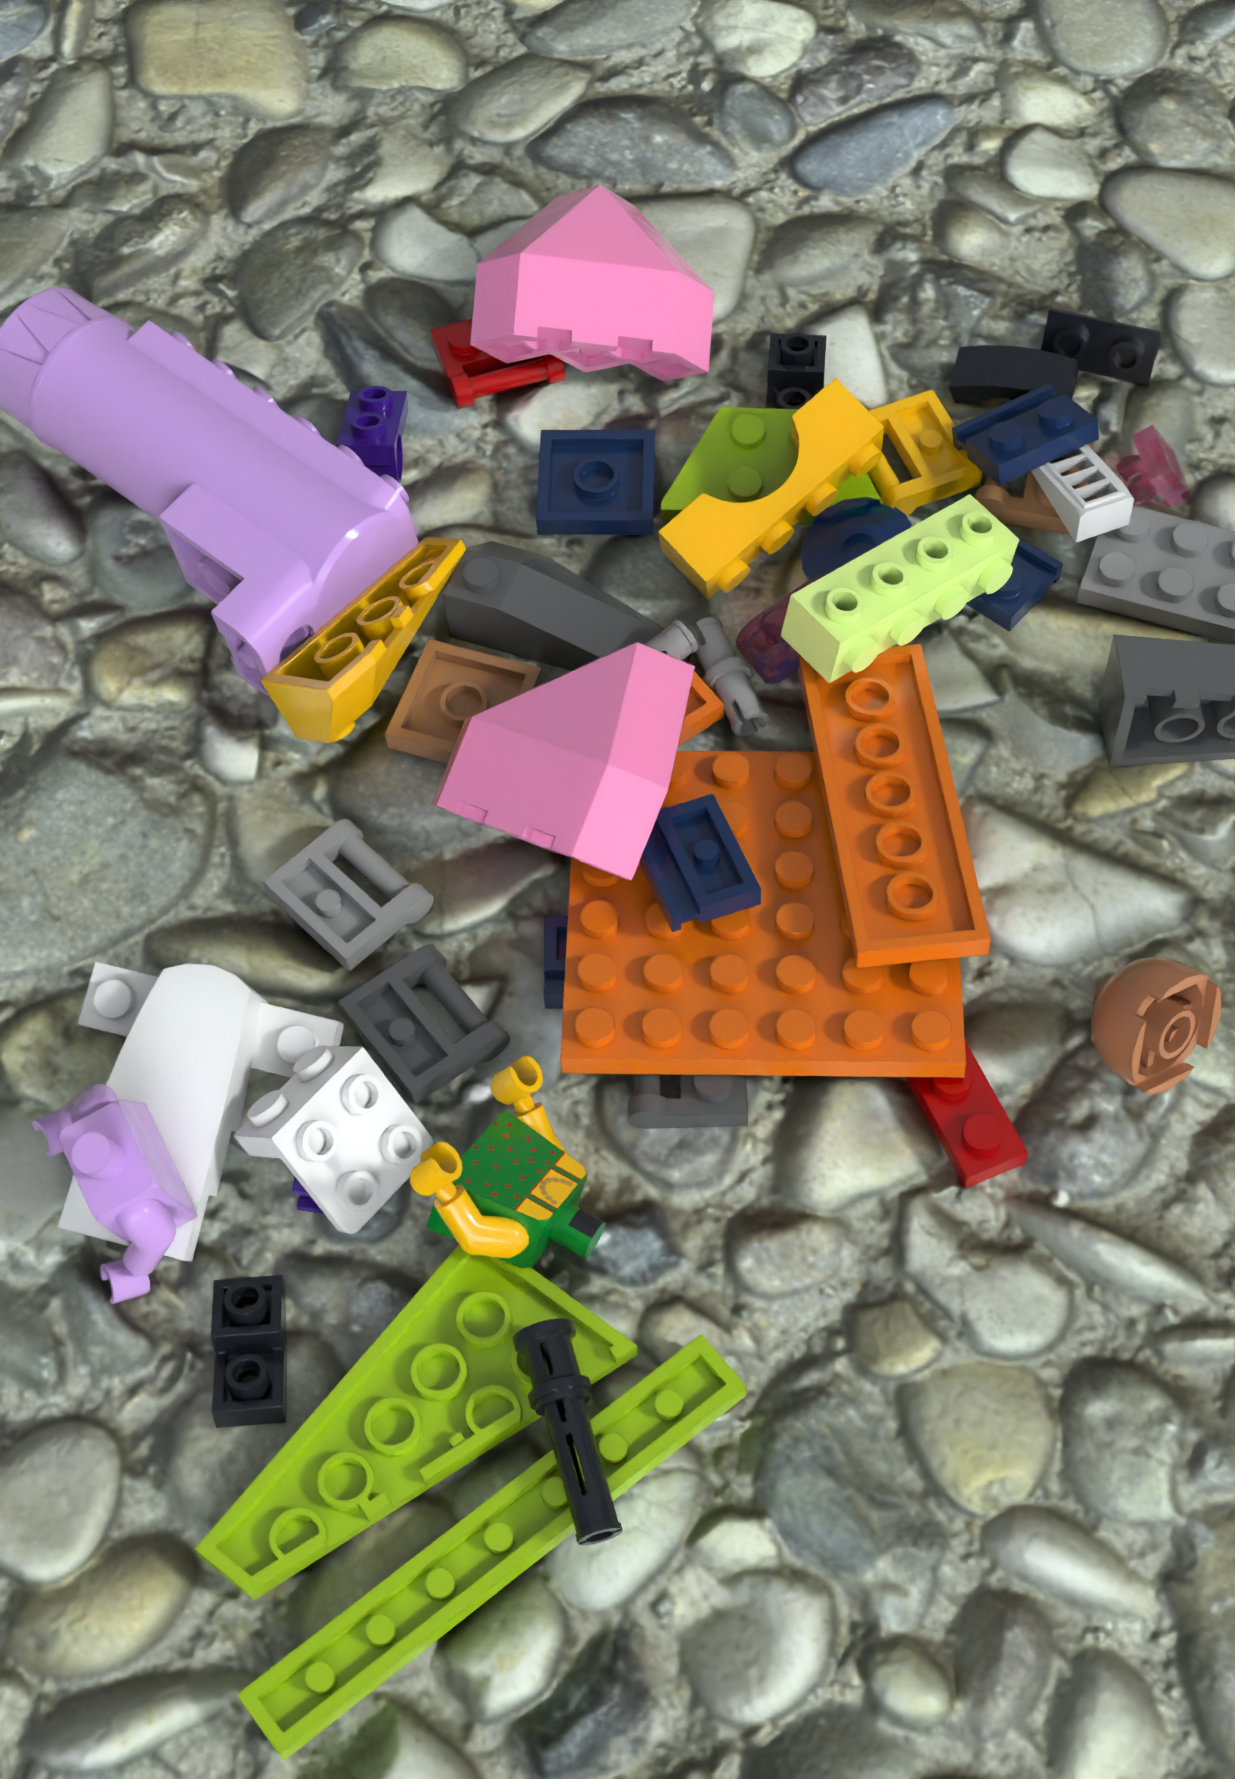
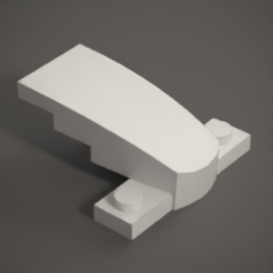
[58,962,345,1262]

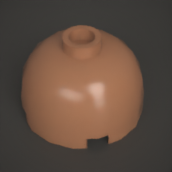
[1091,957,1221,1095]

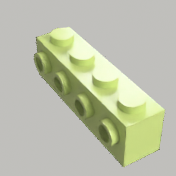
[781,494,1019,683]

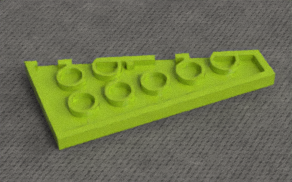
[195,1245,638,1601]

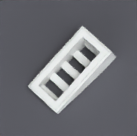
[1031,445,1134,543]

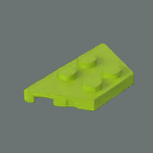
[661,407,886,528]

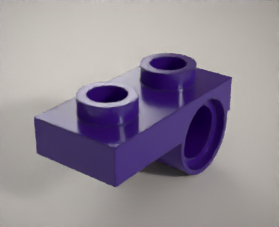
[336,386,408,483]

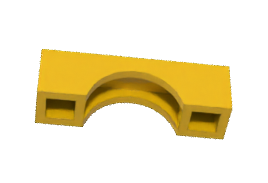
[658,378,884,600]

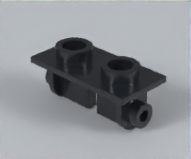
[1041,308,1161,386]

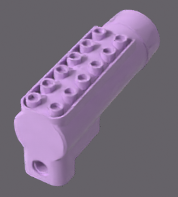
[0,288,419,697]

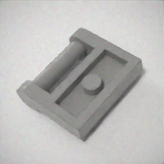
[263,819,434,971]

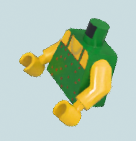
[410,1056,605,1268]

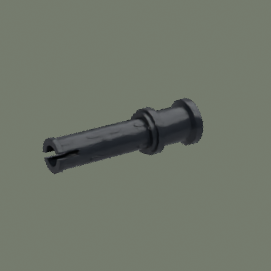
[512,1318,623,1545]

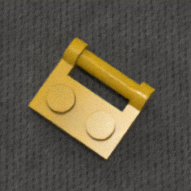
[867,389,982,521]

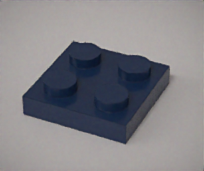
[536,430,656,535]

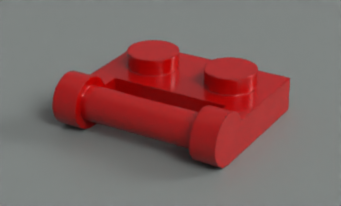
[430,319,566,410]

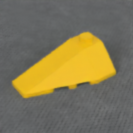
[260,537,466,744]

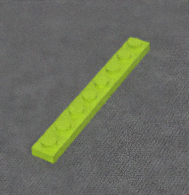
[237,1334,747,1761]

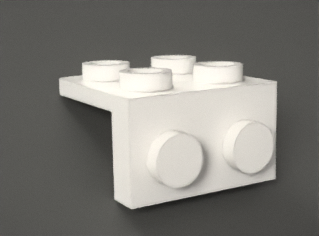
[233,1045,434,1234]

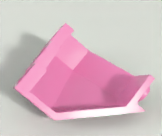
[470,184,714,382]
[431,642,695,880]

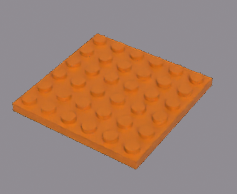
[560,751,966,1078]

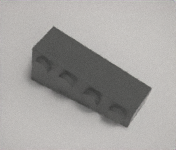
[1098,634,1235,767]

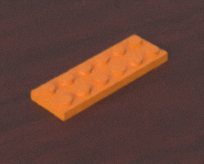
[799,644,991,968]

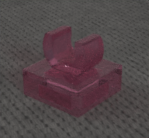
[1116,425,1192,507]

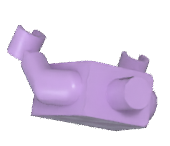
[33,1084,198,1304]

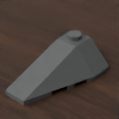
[443,541,692,671]

